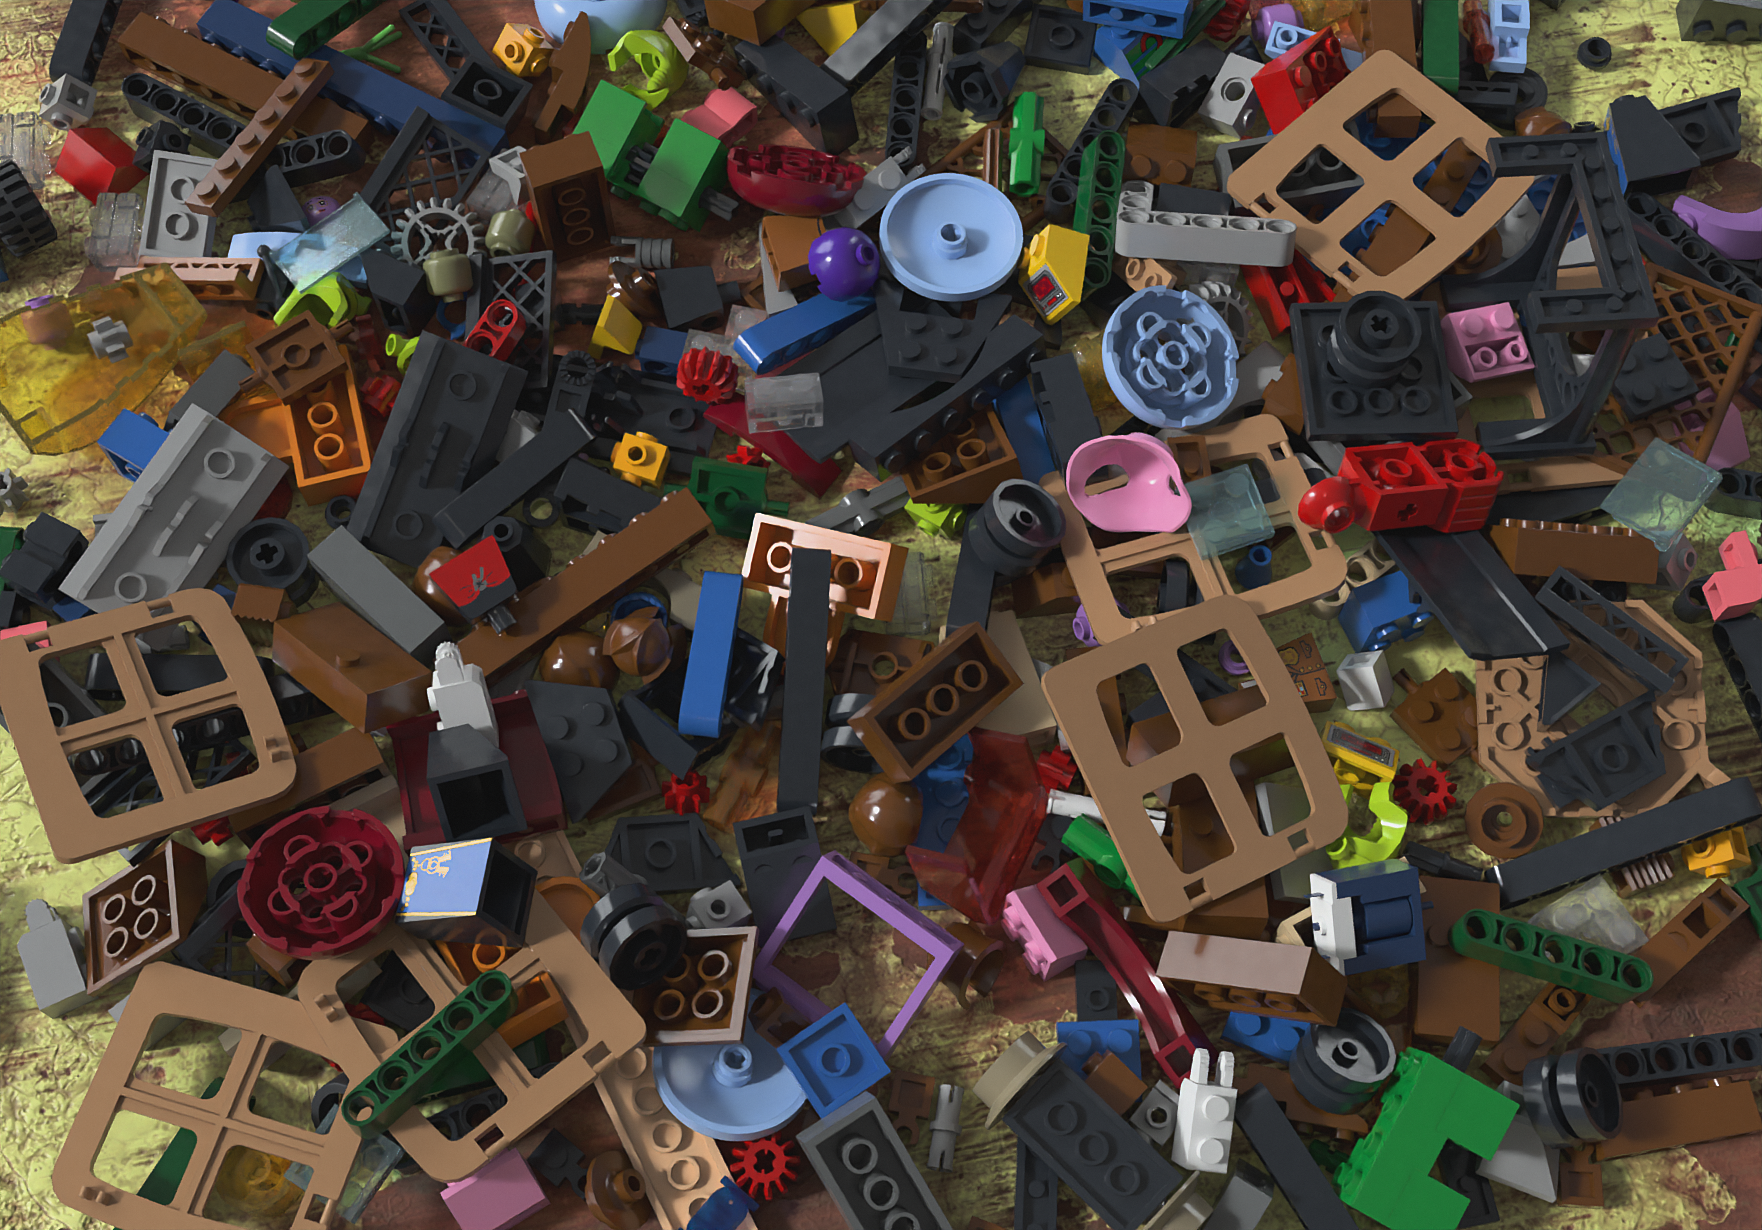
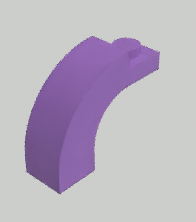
[1672,195,1762,260]

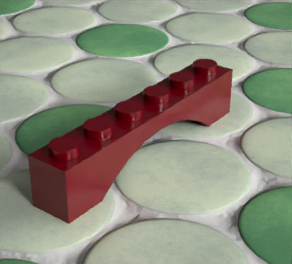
[1036,857,1220,1089]

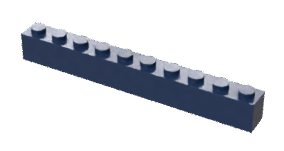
[196,0,510,181]

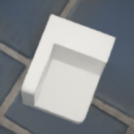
[1336,650,1394,711]

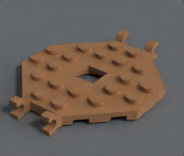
[1453,600,1731,818]

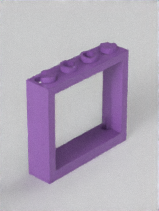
[753,850,965,1063]

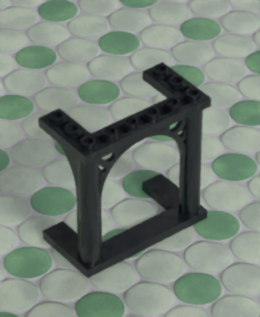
[1439,132,1660,461]

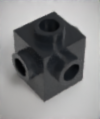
[132,119,192,174]

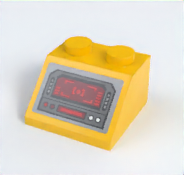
[1016,224,1090,325]
[1319,721,1400,800]

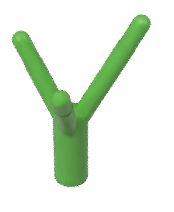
[339,24,402,73]

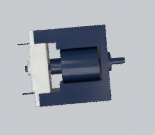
[1303,859,1434,976]

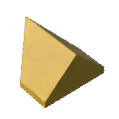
[796,0,870,56]

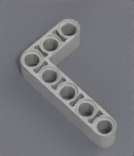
[1115,180,1297,267]

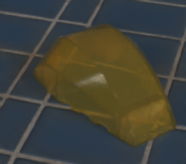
[0,262,208,456]

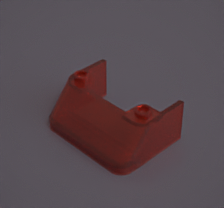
[905,726,1048,926]

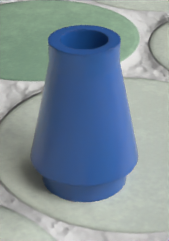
[1235,545,1272,590]

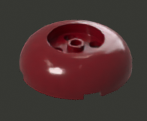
[726,144,867,217]
[237,806,406,960]

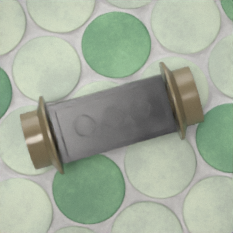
[972,1031,1214,1230]

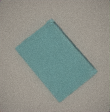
[269,192,390,294]
[1599,437,1723,552]

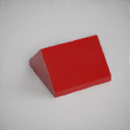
[55,127,149,213]

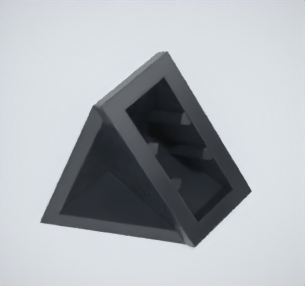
[1537,651,1601,732]

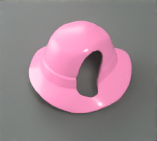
[1066,433,1192,533]

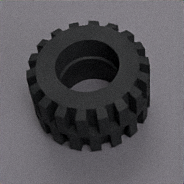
[0,159,58,259]

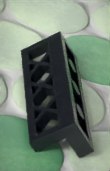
[398,0,497,82]
[1421,80,1518,124]
[1534,565,1689,697]

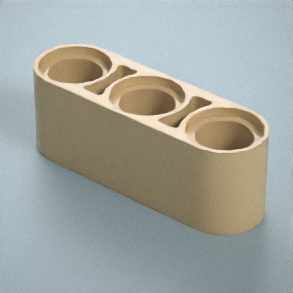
[1308,538,1398,620]

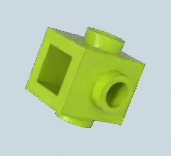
[904,498,968,539]

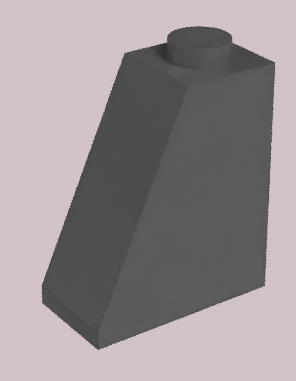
[163,349,255,432]
[1200,1158,1275,1230]

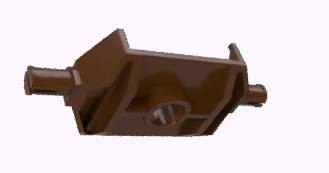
[825,629,935,696]

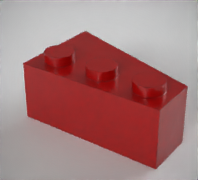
[1238,248,1336,340]

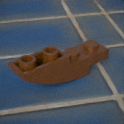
[532,11,591,145]
[1623,878,1750,1008]
[1479,963,1593,1087]
[1207,1063,1368,1144]

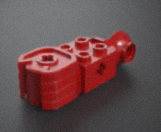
[1298,438,1504,533]

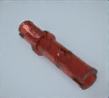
[1462,0,1495,64]

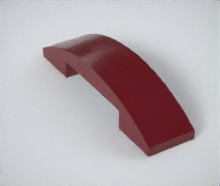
[703,392,842,500]

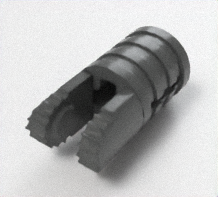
[609,235,675,269]

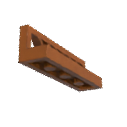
[114,257,265,300]

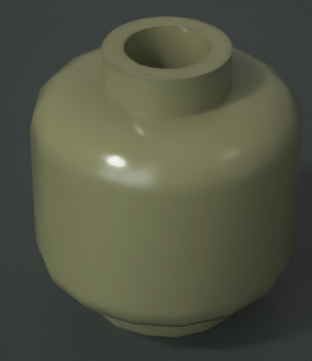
[485,209,536,258]
[423,248,473,303]

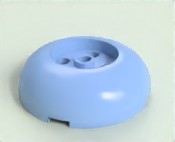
[534,0,667,54]
[1102,285,1239,430]

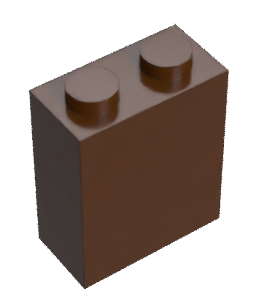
[1122,121,1198,187]

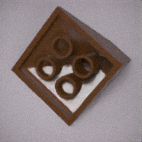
[899,403,1024,504]
[82,839,208,998]
[631,926,759,1047]

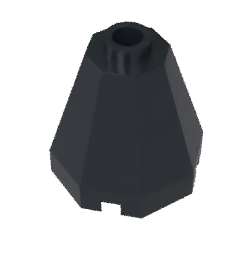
[943,41,1026,123]
[476,516,552,591]

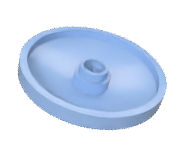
[879,173,1023,302]
[652,988,808,1141]

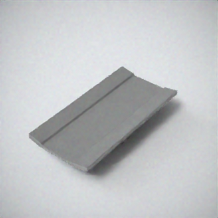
[58,403,289,652]

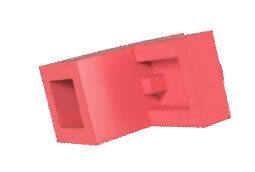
[1702,530,1762,621]

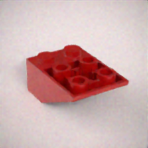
[1251,26,1351,135]

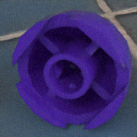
[808,227,880,302]

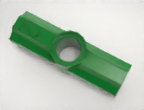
[1009,92,1045,197]
[1061,813,1141,901]

